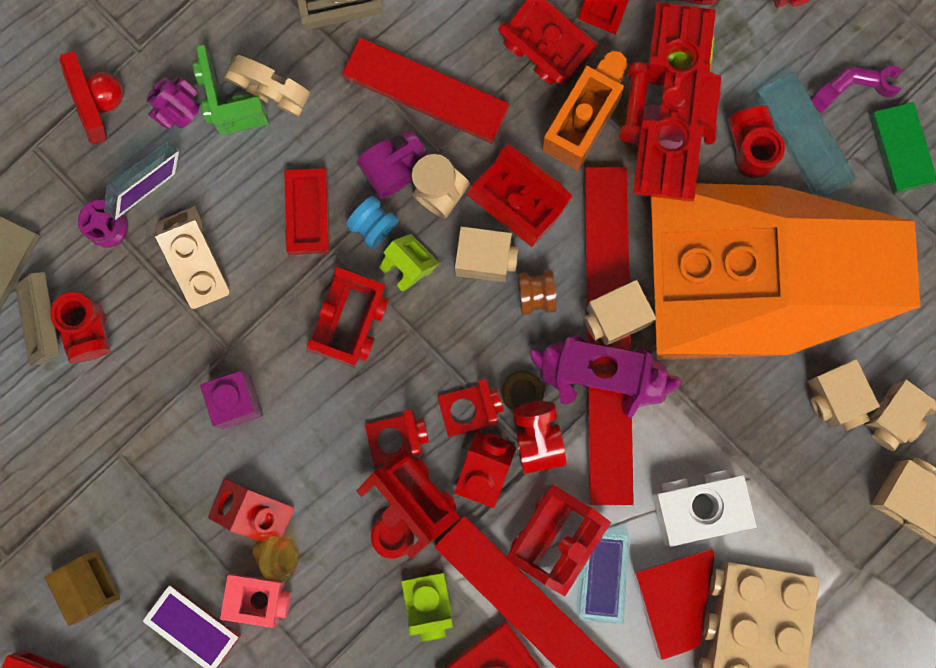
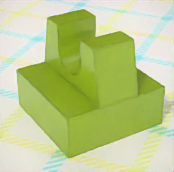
[379,234,440,292]

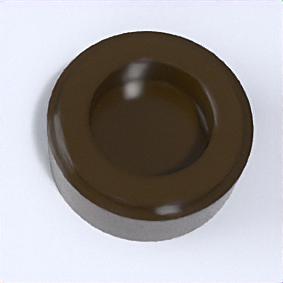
[501,371,544,412]

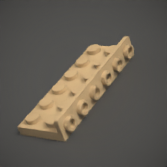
[698,561,820,668]

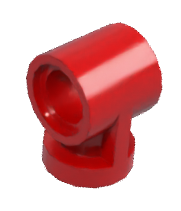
[728,106,785,179]
[50,292,111,363]
[513,401,567,474]

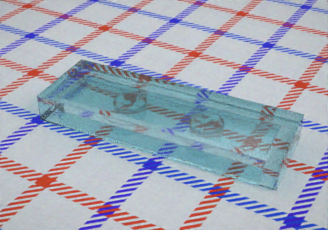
[755,72,857,197]

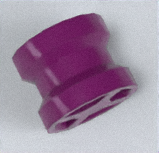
[78,200,128,248]

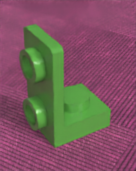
[193,44,269,136]

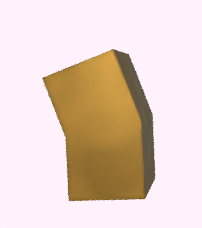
[44,551,121,626]

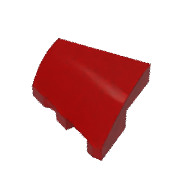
[634,548,715,660]

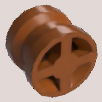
[518,270,556,315]

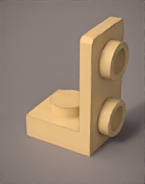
[155,206,229,309]

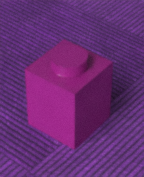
[200,371,263,430]

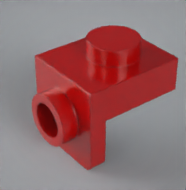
[454,433,516,509]

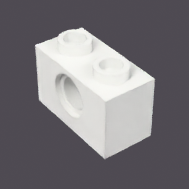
[652,469,757,547]

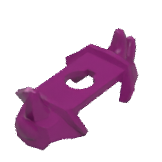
[530,336,681,418]

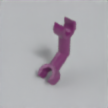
[809,66,904,113]

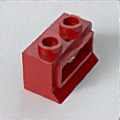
[306,267,390,368]
[356,450,461,558]
[506,484,611,597]

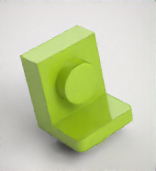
[401,572,454,642]

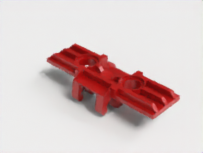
[619,2,722,202]

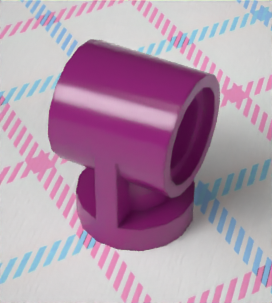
[357,129,428,199]

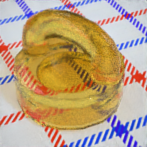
[252,536,298,582]

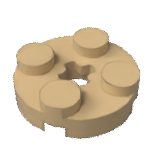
[224,55,310,117]

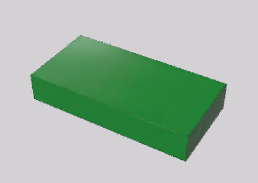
[870,102,936,194]

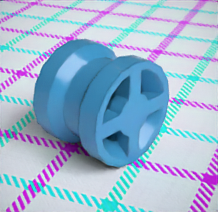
[346,196,399,250]

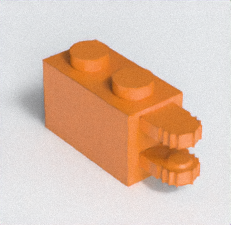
[542,50,628,171]

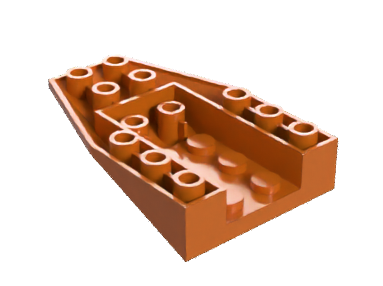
[651,183,921,360]

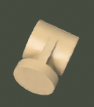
[412,154,470,219]

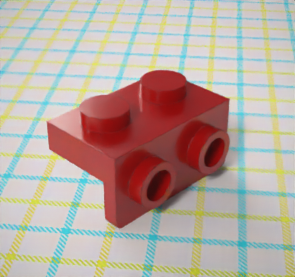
[497,0,600,85]
[467,144,572,247]

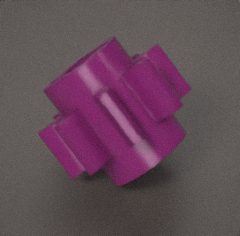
[147,77,200,129]

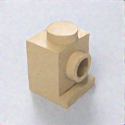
[864,380,936,451]

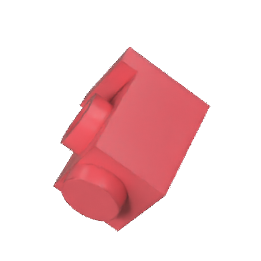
[220,573,291,628]

